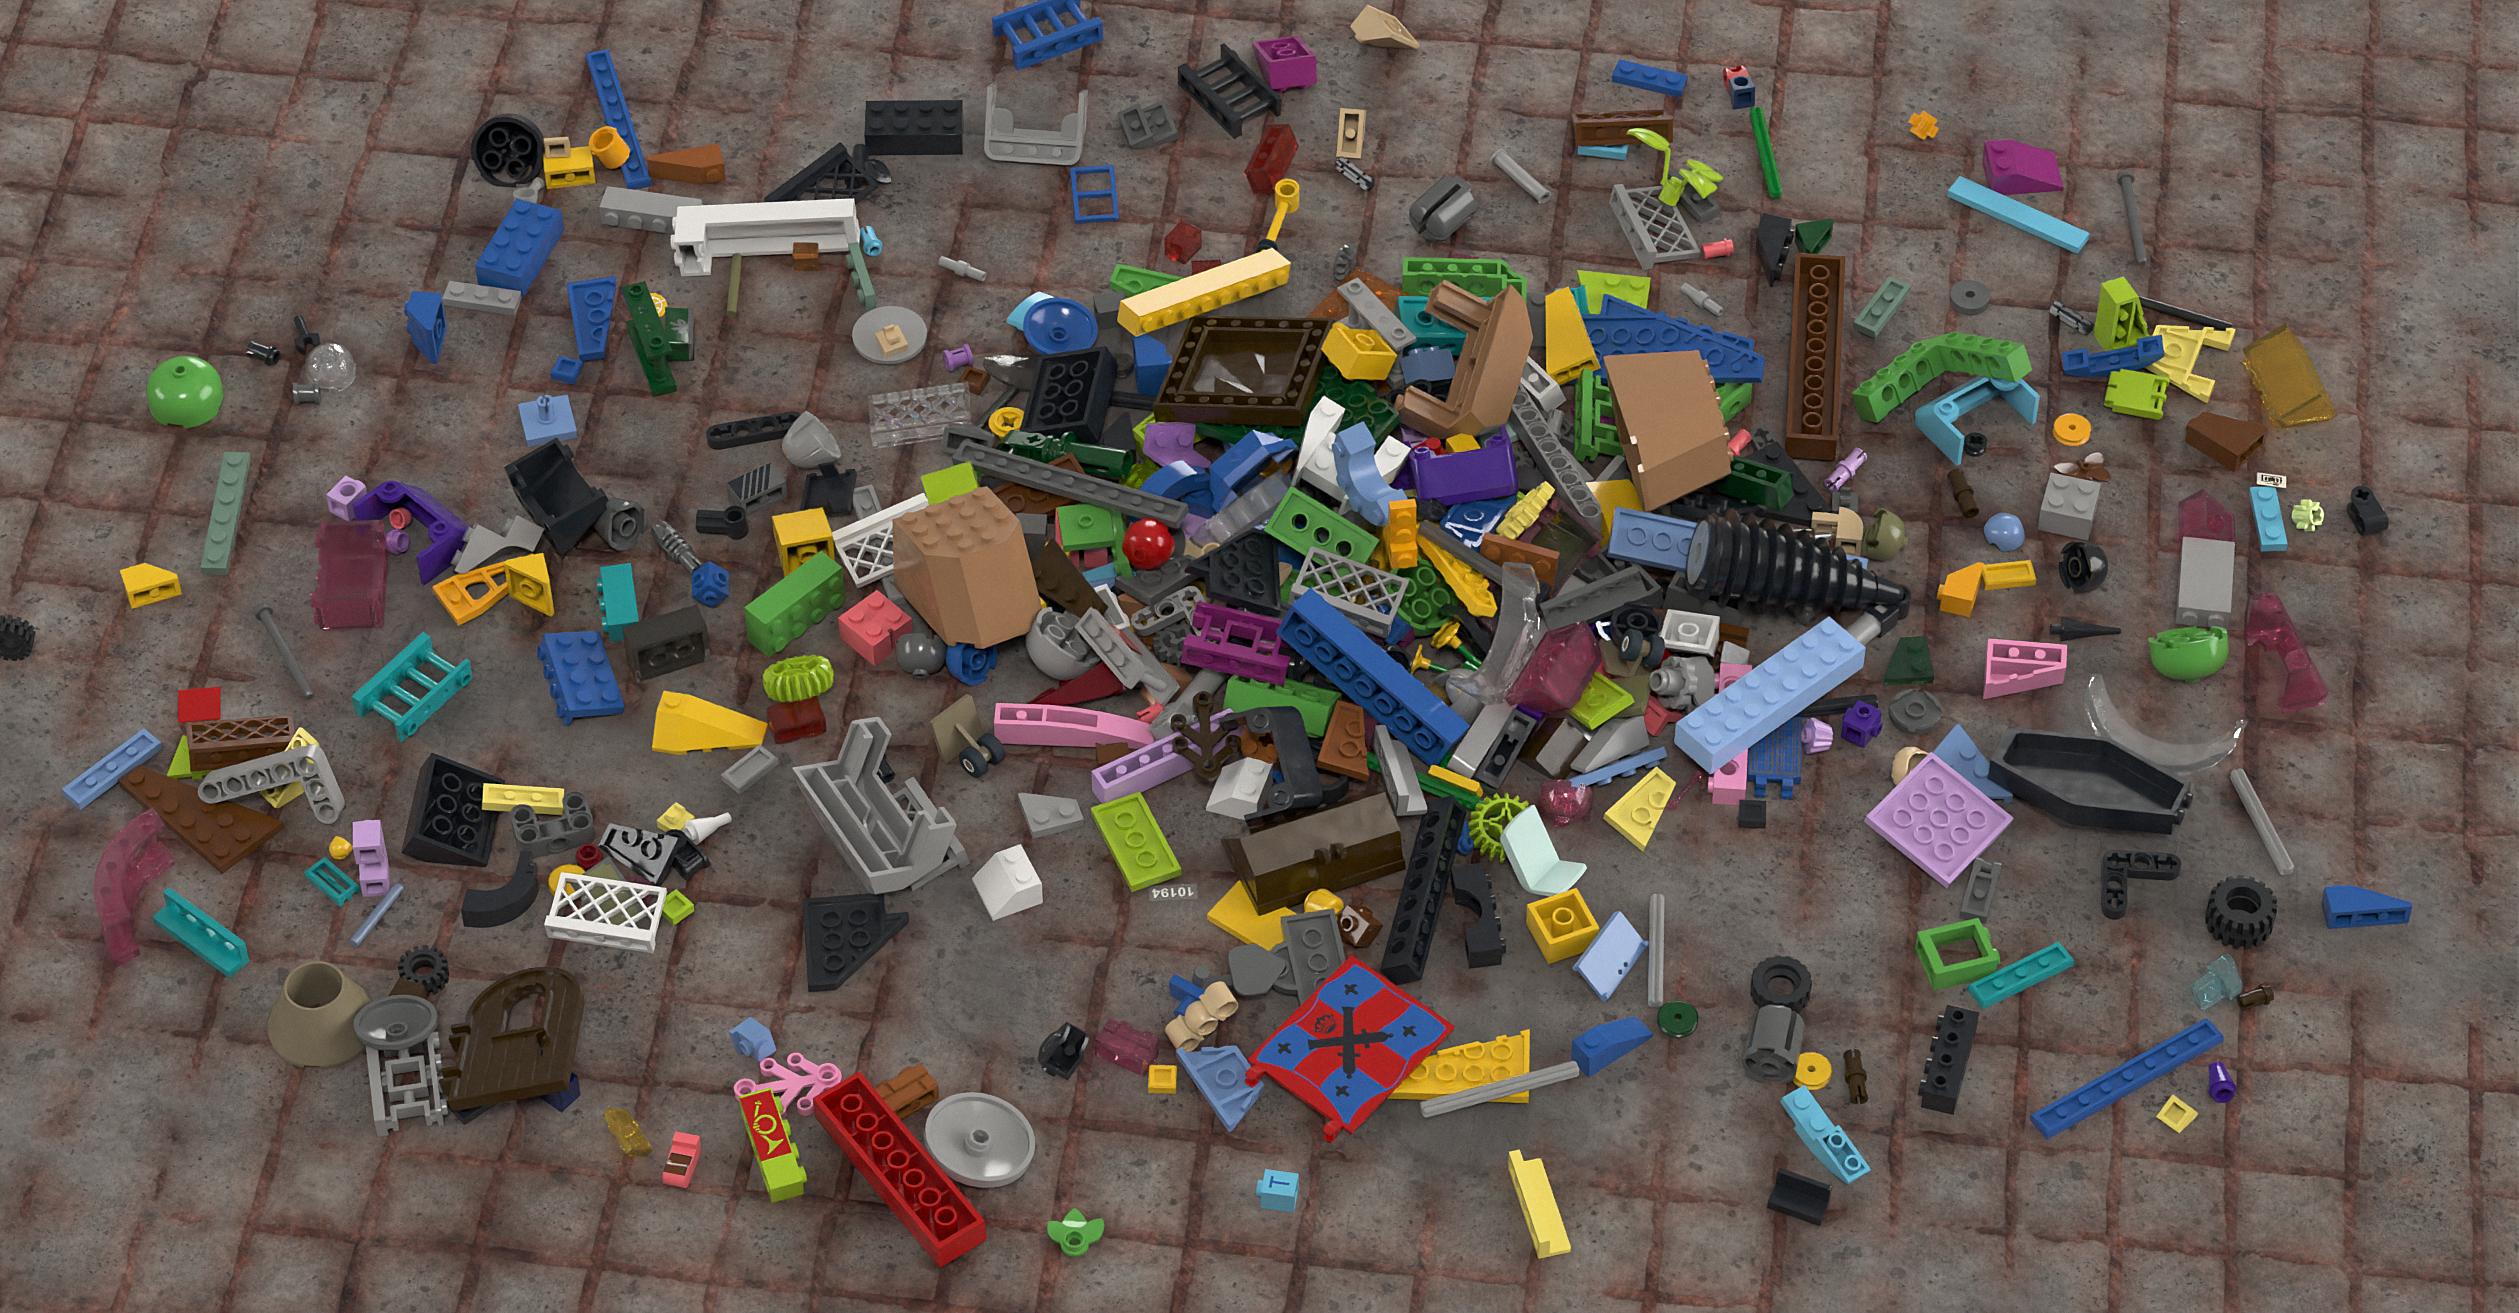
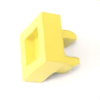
[657,802,695,832]

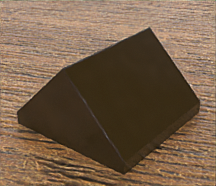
[1518,717,1589,785]

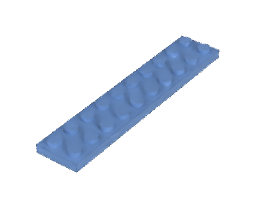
[1607,506,1868,609]

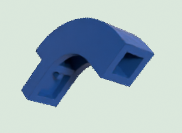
[1126,460,1211,523]

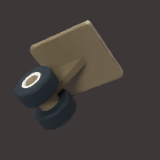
[1599,629,1665,677]
[929,694,1006,778]

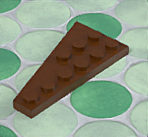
[118,765,284,874]

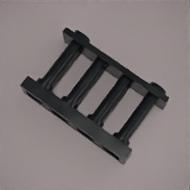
[1178,43,1282,139]

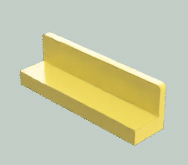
[1508,1150,1571,1259]

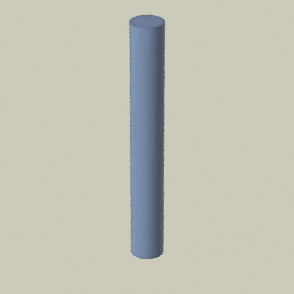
[349,883,404,947]

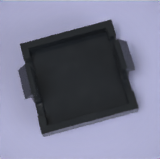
[800,462,857,515]

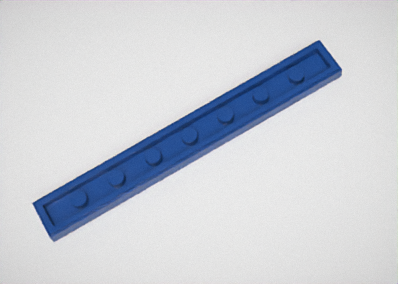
[585,49,651,190]
[2030,1018,2224,1140]

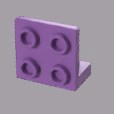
[1143,422,1211,468]

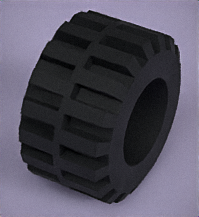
[2205,875,2278,949]

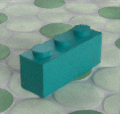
[596,563,641,642]

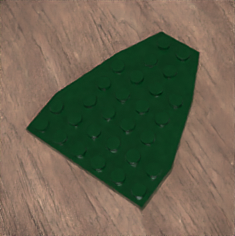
[1195,361,1401,449]

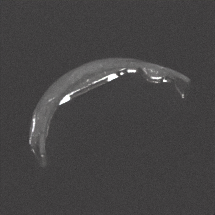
[1447,562,1540,705]
[2083,673,2248,776]

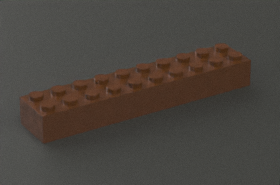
[1785,253,1845,461]

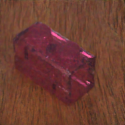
[1094,1019,1159,1076]

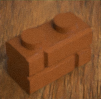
[875,1063,939,1120]

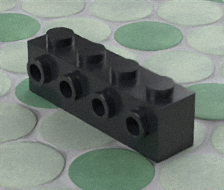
[1918,1005,1980,1115]

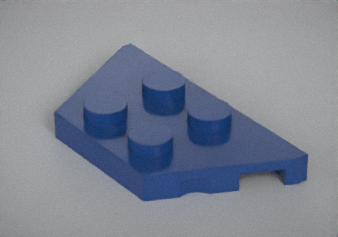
[1440,494,1517,554]

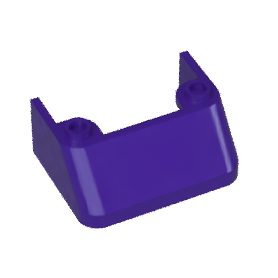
[1404,426,1519,505]
[352,481,469,585]

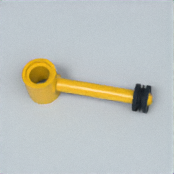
[1256,179,1299,253]

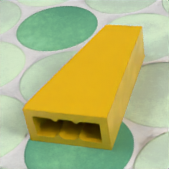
[1545,286,1601,386]

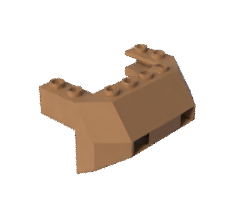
[1393,280,1533,439]

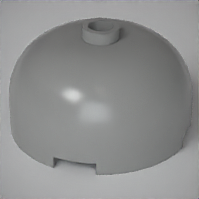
[1026,607,1102,681]

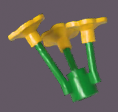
[1410,620,1488,677]

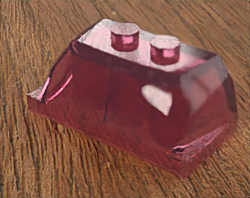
[1504,620,1602,713]

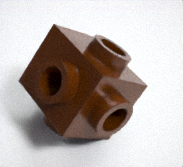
[1337,904,1383,947]

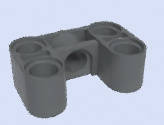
[510,791,595,859]

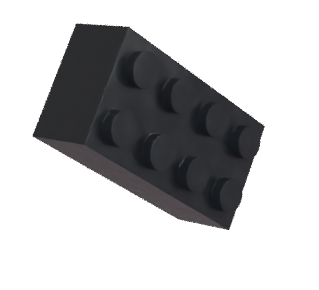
[864,100,964,156]

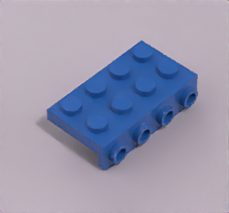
[537,631,625,726]

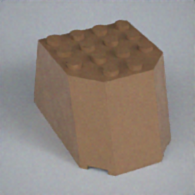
[1603,350,1734,513]
[892,486,1042,649]

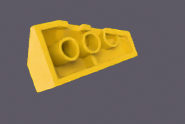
[652,691,768,755]

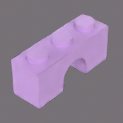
[353,820,390,897]

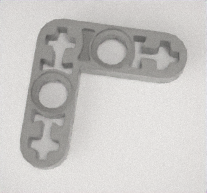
[1131,586,1221,645]

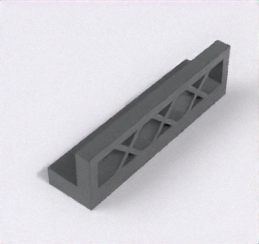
[1540,564,1649,639]

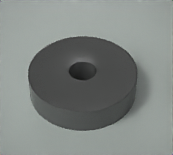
[1949,280,1990,316]

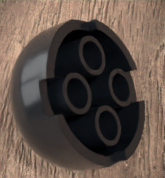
[471,113,545,188]

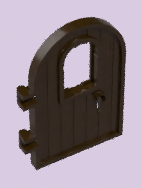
[439,967,585,1111]

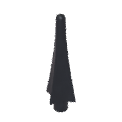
[2050,617,2121,642]

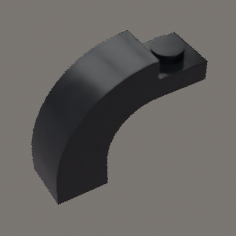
[461,851,539,928]

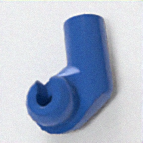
[1457,822,1474,855]

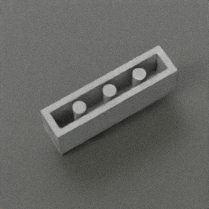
[599,186,703,234]

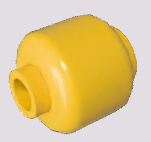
[1304,889,1344,920]

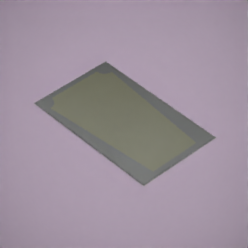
[570,856,648,928]

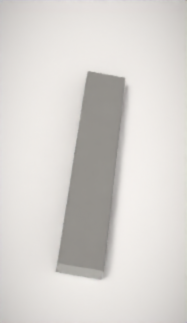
[851,484,908,605]

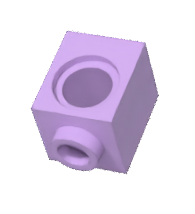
[326,476,367,522]

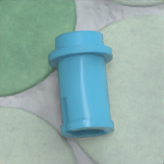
[860,226,882,256]

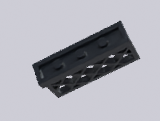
[764,142,878,205]

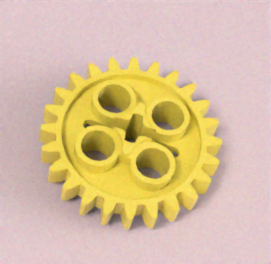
[1494,481,1555,540]

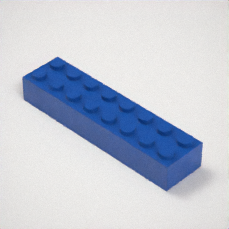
[1276,588,1470,767]

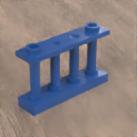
[992,0,1103,70]

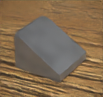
[1720,641,1750,665]

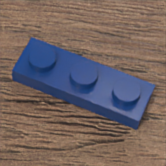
[1612,59,1688,98]

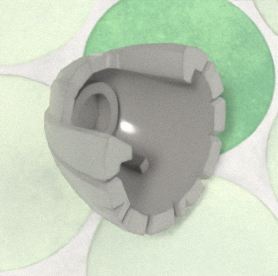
[782,411,841,469]
[1433,668,1487,727]

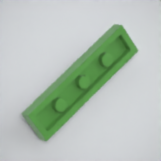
[1110,510,1134,579]

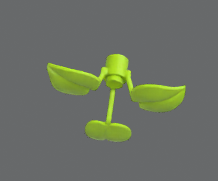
[1626,128,1724,206]

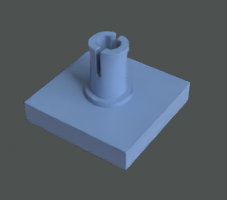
[518,395,578,447]

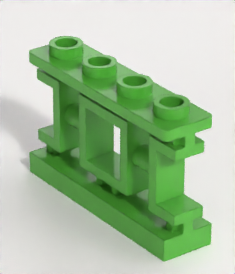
[1574,368,1630,471]

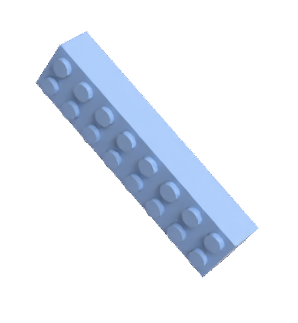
[1674,617,1866,775]

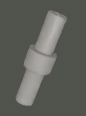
[938,256,986,282]
[1680,283,1724,317]

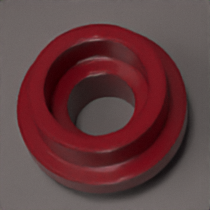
[575,843,603,869]

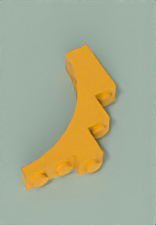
[1375,499,1418,569]

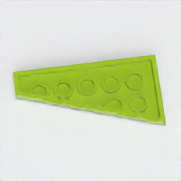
[1577,270,1651,387]

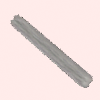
[2230,768,2294,876]
[1648,894,1665,1008]

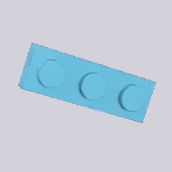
[2249,486,2288,552]

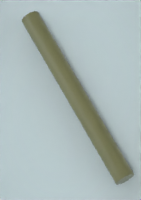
[726,253,742,317]

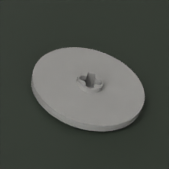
[852,306,927,364]

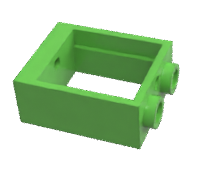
[1915,918,2000,990]

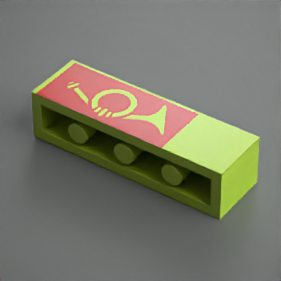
[739,1087,807,1203]

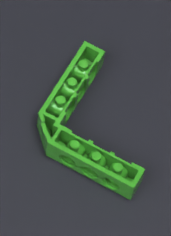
[1402,257,1527,301]
[1851,332,2032,422]

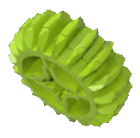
[763,655,834,702]
[1468,792,1529,864]

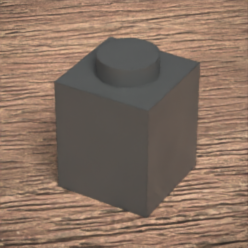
[1093,291,1125,330]

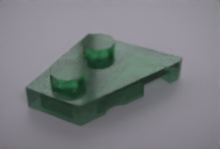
[1883,636,1934,686]

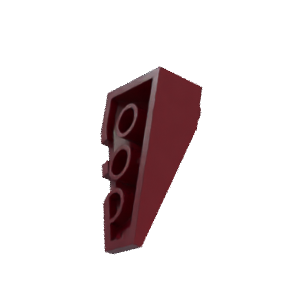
[1026,660,1128,706]

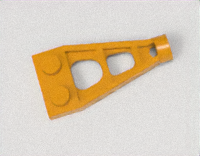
[432,553,534,626]

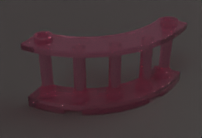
[94,808,175,967]

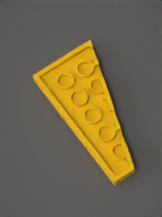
[1416,521,1497,617]

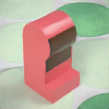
[663,1131,702,1188]

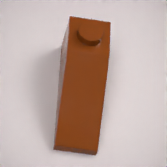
[647,143,726,185]

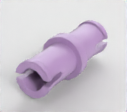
[1824,448,1867,492]

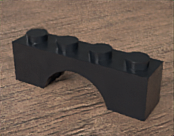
[1450,863,1506,969]

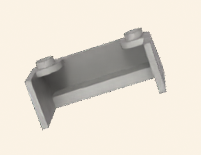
[984,83,1088,165]

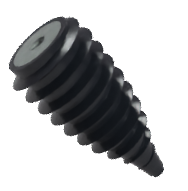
[1685,508,1904,617]

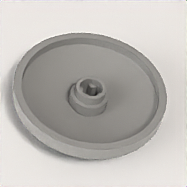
[923,1092,1035,1188]

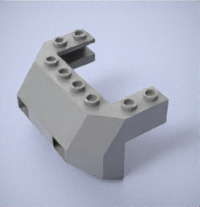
[792,717,957,894]

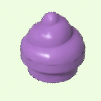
[382,529,410,554]

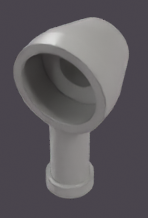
[513,177,545,204]

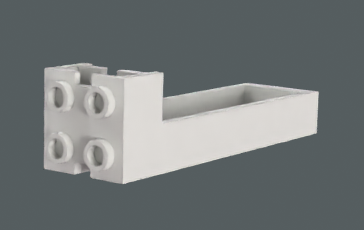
[671,198,860,276]

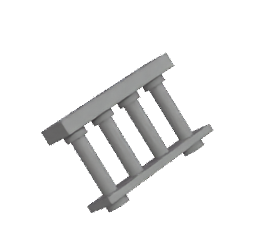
[1336,278,1416,389]
[1075,607,1181,706]

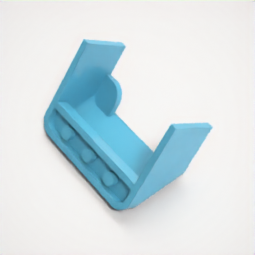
[1914,375,2040,466]

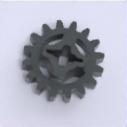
[1153,620,1196,667]

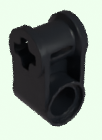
[2346,486,2389,536]
[665,829,710,881]

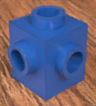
[691,561,729,608]

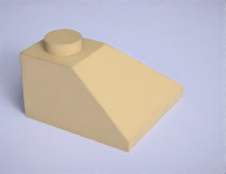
[1350,5,1420,49]

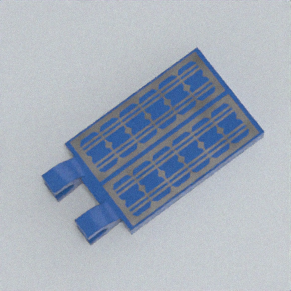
[1747,716,1803,800]

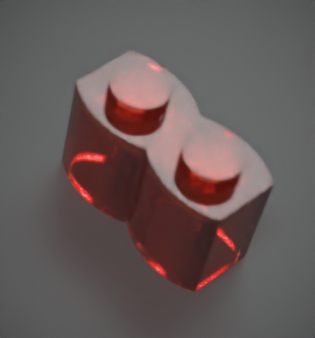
[766,696,826,744]

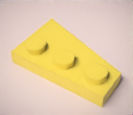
[1603,767,1676,851]

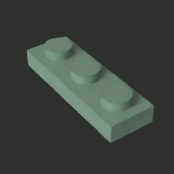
[845,242,876,313]
[1853,276,1911,339]

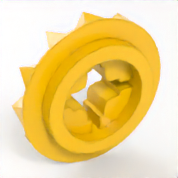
[989,407,1024,440]

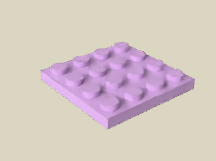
[1864,752,2014,889]

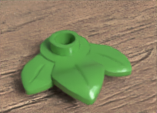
[1047,1208,1104,1257]

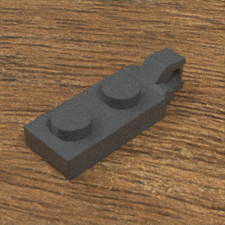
[1668,168,1721,223]

